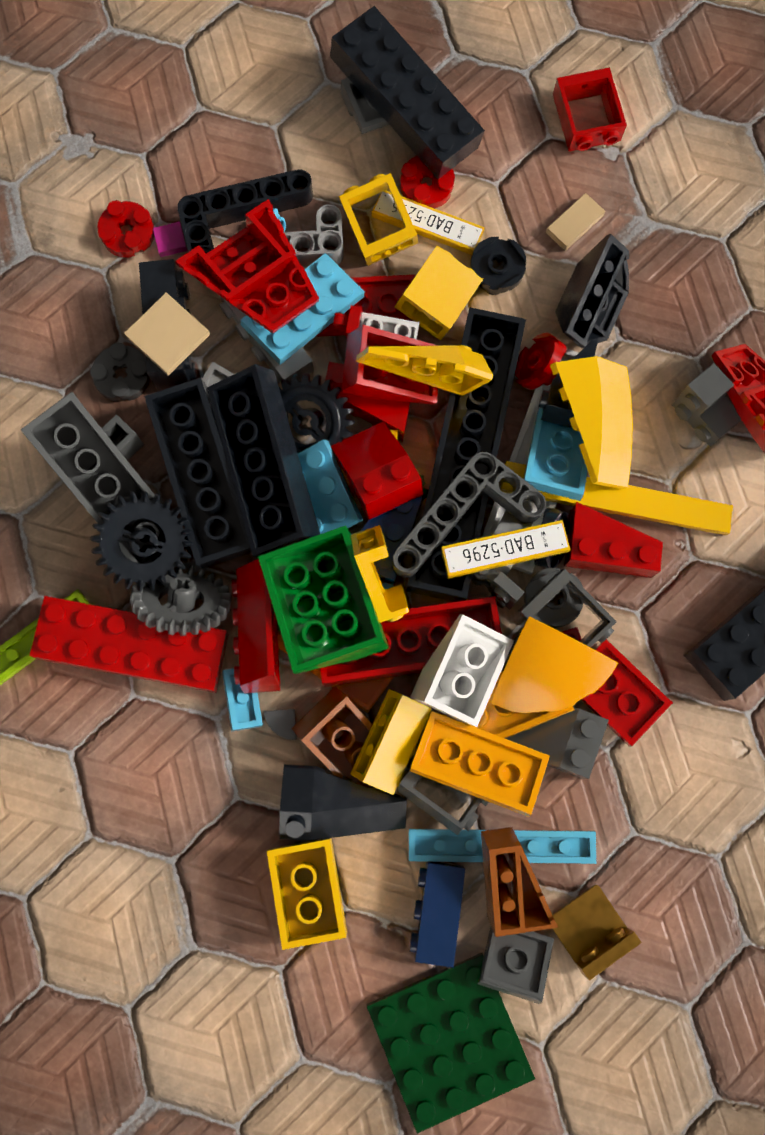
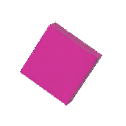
[153,222,187,257]

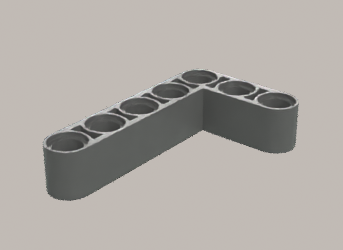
[392,452,546,578]

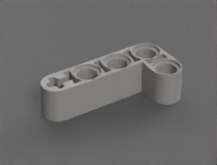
[284,204,344,268]

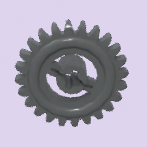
[130,565,232,636]

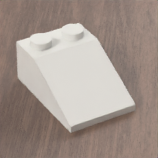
[410,614,514,727]

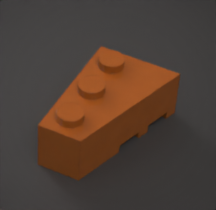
[481,827,558,937]

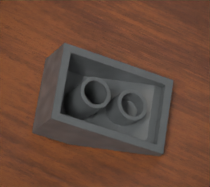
[506,707,609,779]

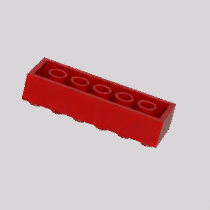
[29,596,229,693]
[320,596,502,687]

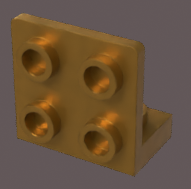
[552,884,642,981]

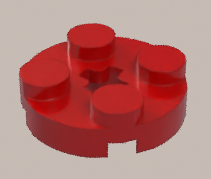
[400,156,455,209]
[97,200,155,258]
[514,332,567,390]

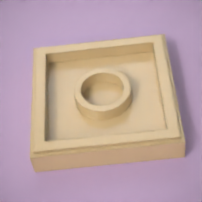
[124,293,210,376]

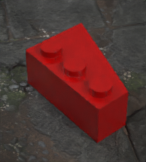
[325,361,411,442]
[564,502,663,578]

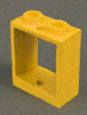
[339,173,419,266]

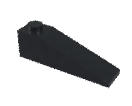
[279,764,407,841]

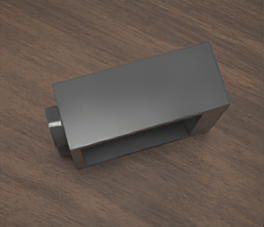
[518,569,616,648]
[397,771,489,835]

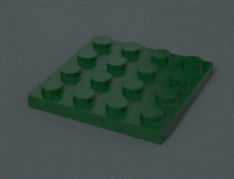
[367,953,535,1134]

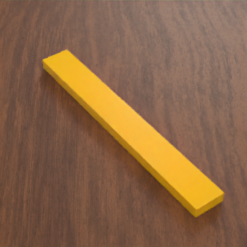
[500,461,733,535]

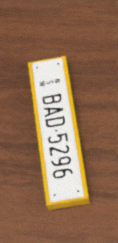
[372,190,485,255]
[441,520,570,578]

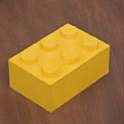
[267,838,347,950]

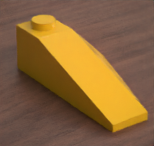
[356,345,493,396]

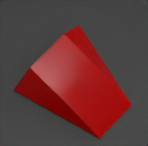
[175,199,319,334]
[712,344,765,453]

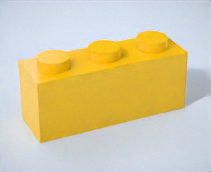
[350,689,432,795]

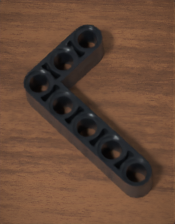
[178,169,313,253]

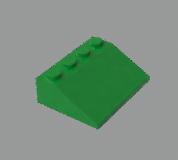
[258,525,389,674]

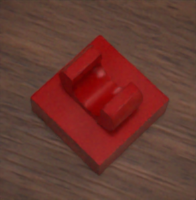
[333,305,363,340]

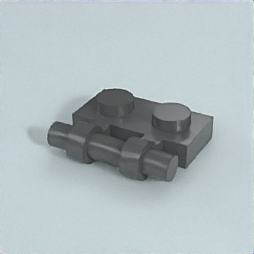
[471,568,525,610]

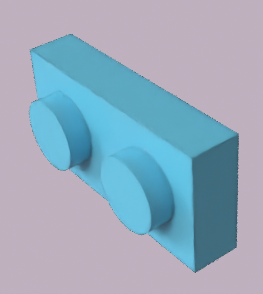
[222,668,263,732]

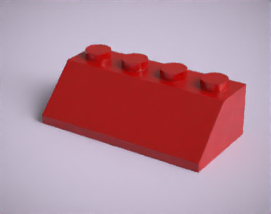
[232,558,280,694]

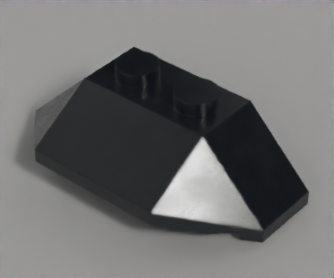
[555,234,629,348]

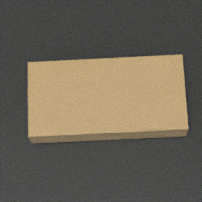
[546,193,605,251]

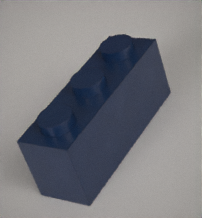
[409,862,466,968]

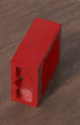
[553,67,627,152]

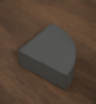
[264,709,297,740]

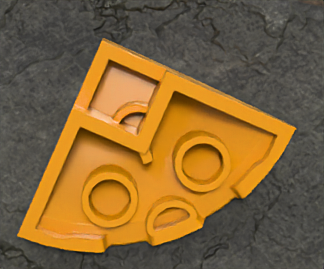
[491,616,618,714]

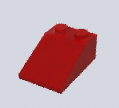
[342,325,438,405]
[331,421,423,520]

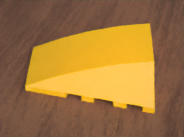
[550,356,633,489]

